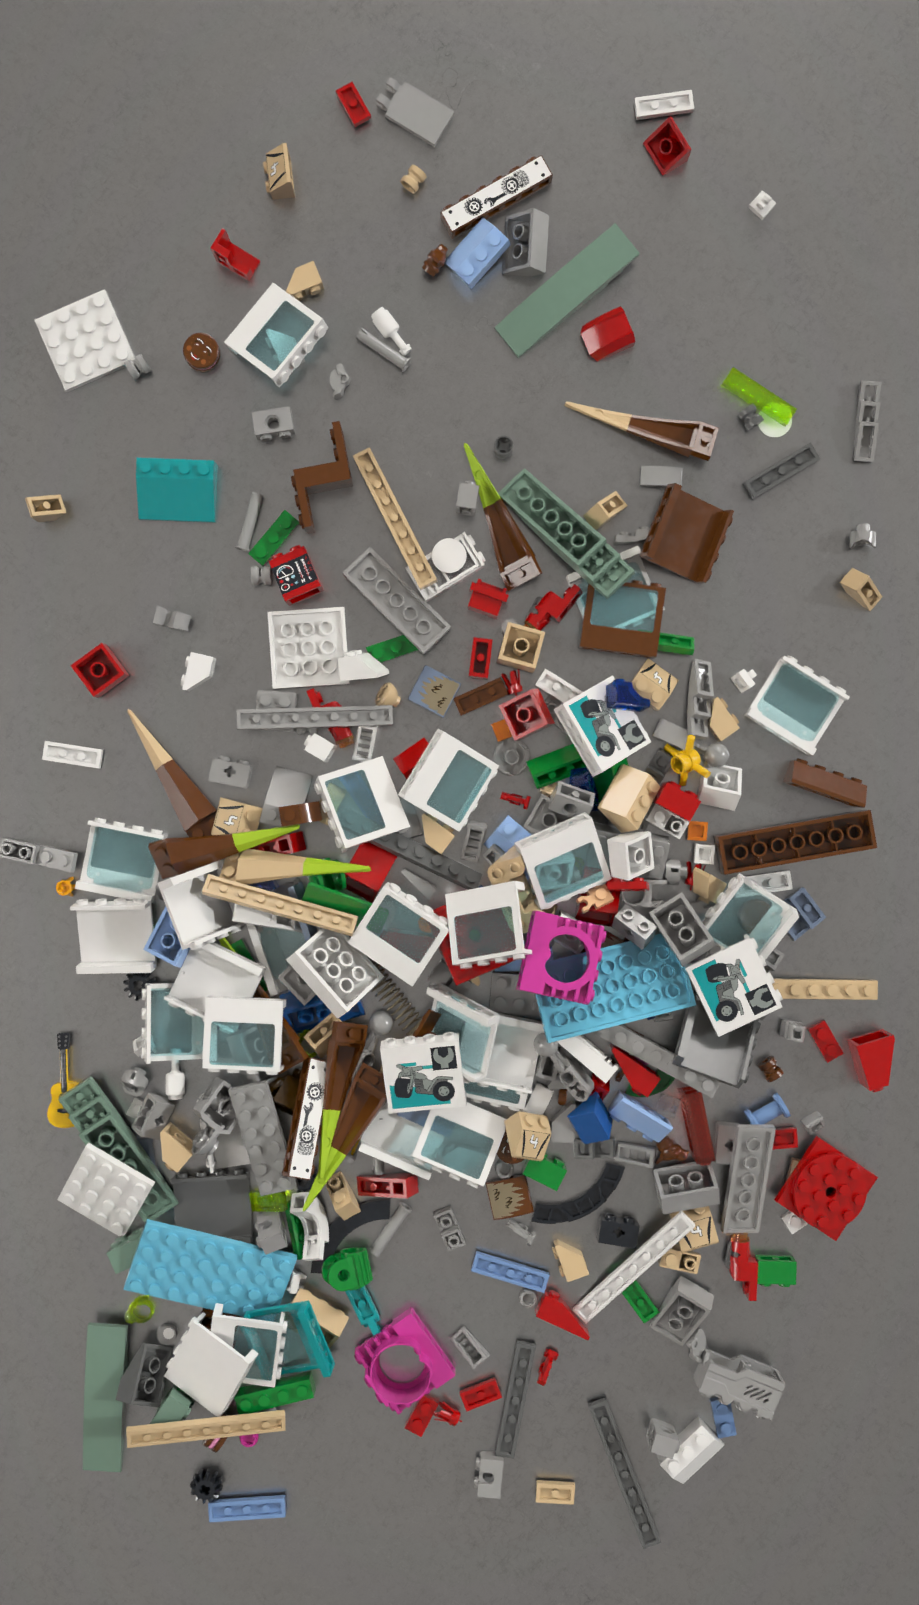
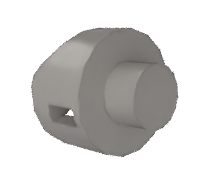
[850,524,877,549]
[662,859,687,885]
[121,1067,149,1097]

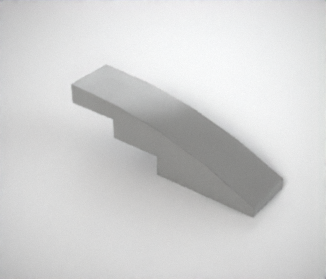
[854,380,882,462]
[687,659,714,740]

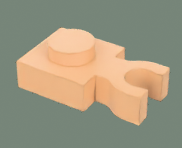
[576,884,614,914]

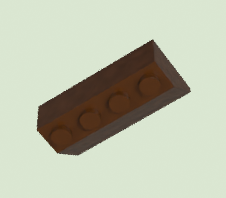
[783,758,867,808]

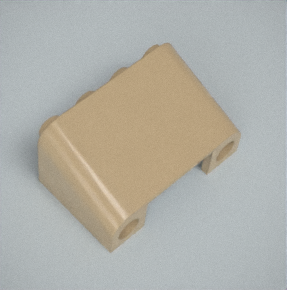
[487,845,558,933]

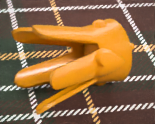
[56,877,77,897]

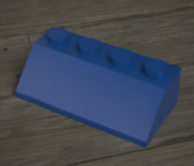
[280,991,366,1034]

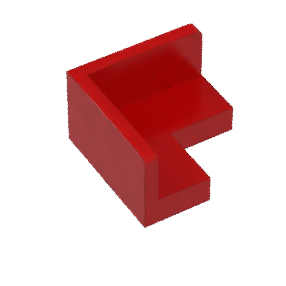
[210,228,260,281]

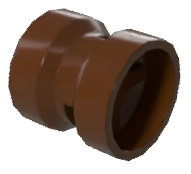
[757,1056,784,1082]

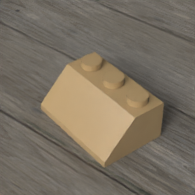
[598,764,661,833]
[279,1288,349,1348]

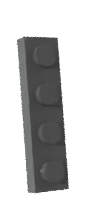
[743,442,820,499]

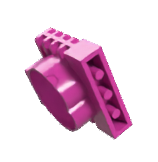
[516,910,606,1005]
[354,1307,455,1415]

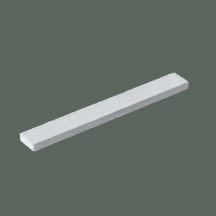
[572,1210,695,1324]

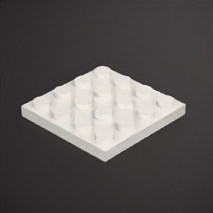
[35,289,135,392]
[268,607,350,689]
[57,1143,155,1237]

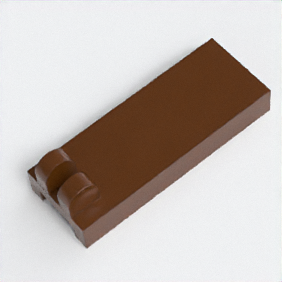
[454,677,509,716]

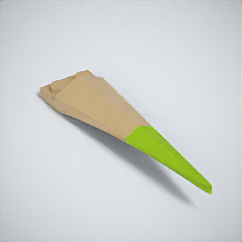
[219,849,371,885]

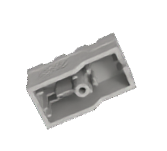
[693,1349,786,1420]

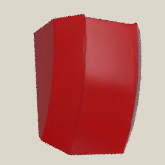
[580,306,636,361]

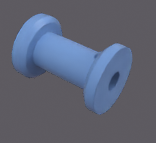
[743,1092,791,1124]

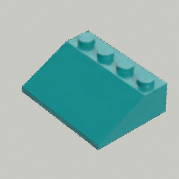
[136,457,218,523]

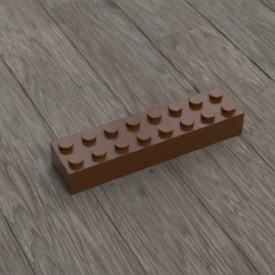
[714,810,877,875]

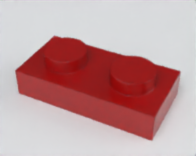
[336,82,371,127]
[607,878,649,892]
[807,1019,844,1063]
[772,1127,798,1150]
[460,1377,502,1412]
[405,1394,439,1437]

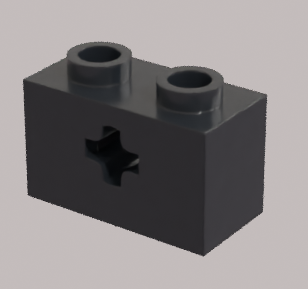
[596,1213,640,1249]

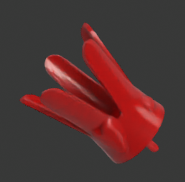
[501,668,523,697]
[684,861,706,891]
[433,1401,462,1426]

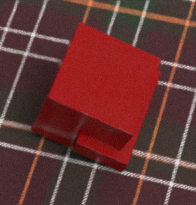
[468,578,509,620]

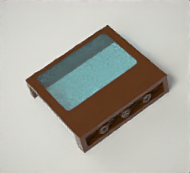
[578,580,666,659]

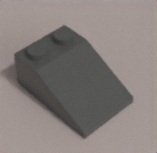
[116,1343,174,1407]

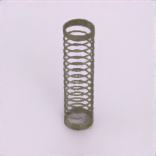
[367,956,423,1036]

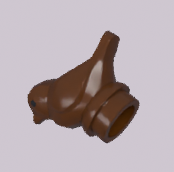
[422,244,448,277]
[655,1136,689,1165]

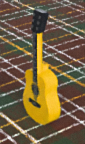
[47,1032,79,1128]

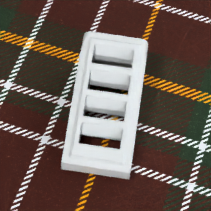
[352,726,378,762]

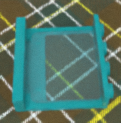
[241,1300,335,1387]

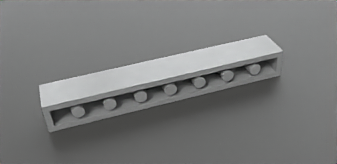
[592,1025,721,1099]

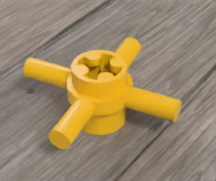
[664,735,711,786]

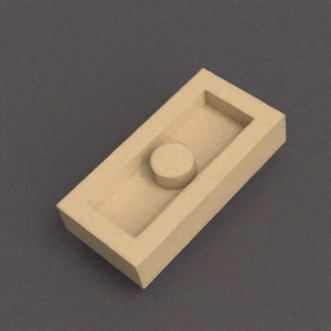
[535,1480,575,1505]

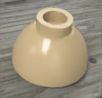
[375,682,401,707]

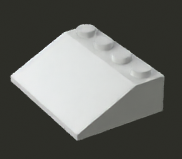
[286,928,384,1019]

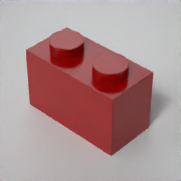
[469,637,493,680]

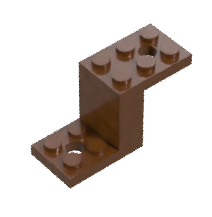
[291,421,353,534]

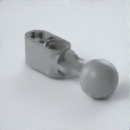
[652,718,729,767]
[351,1011,394,1083]
[534,1033,594,1102]

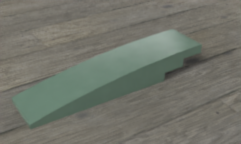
[494,223,640,358]
[498,468,635,600]
[58,1076,179,1223]
[83,1322,129,1472]

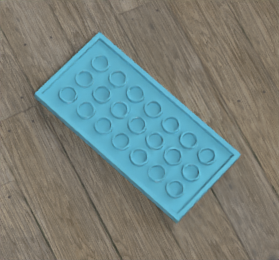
[535,933,696,1043]
[123,1219,297,1322]

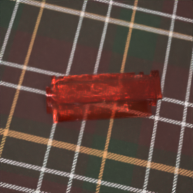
[677,1086,716,1166]

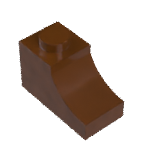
[279,801,323,827]

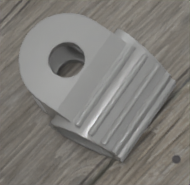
[620,878,667,907]

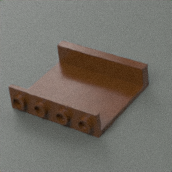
[639,483,734,584]

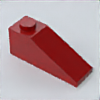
[249,831,307,854]
[609,1043,661,1098]
[357,1172,419,1199]
[535,1290,590,1340]

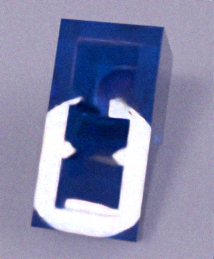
[606,679,650,712]

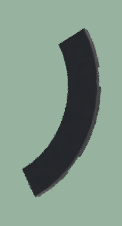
[531,1161,625,1224]
[311,1199,391,1274]

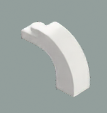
[290,1192,329,1261]

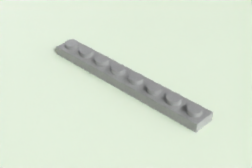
[236,705,393,730]

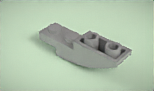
[0,838,78,872]

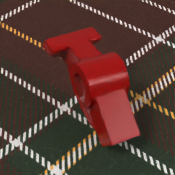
[500,792,531,810]
[537,1349,559,1386]

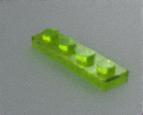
[722,367,797,427]

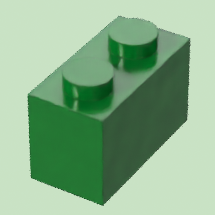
[522,1153,567,1191]
[755,1255,797,1287]

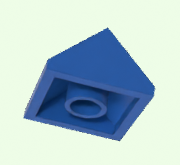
[567,1091,613,1144]

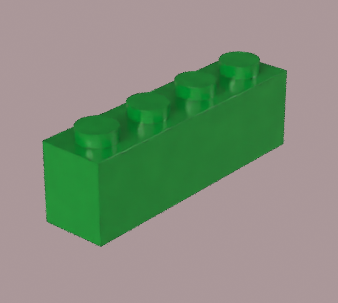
[526,744,588,789]
[234,1370,316,1415]

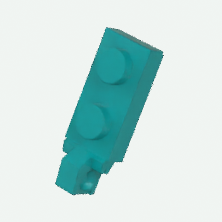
[345,1286,381,1336]

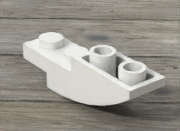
[232,904,303,933]

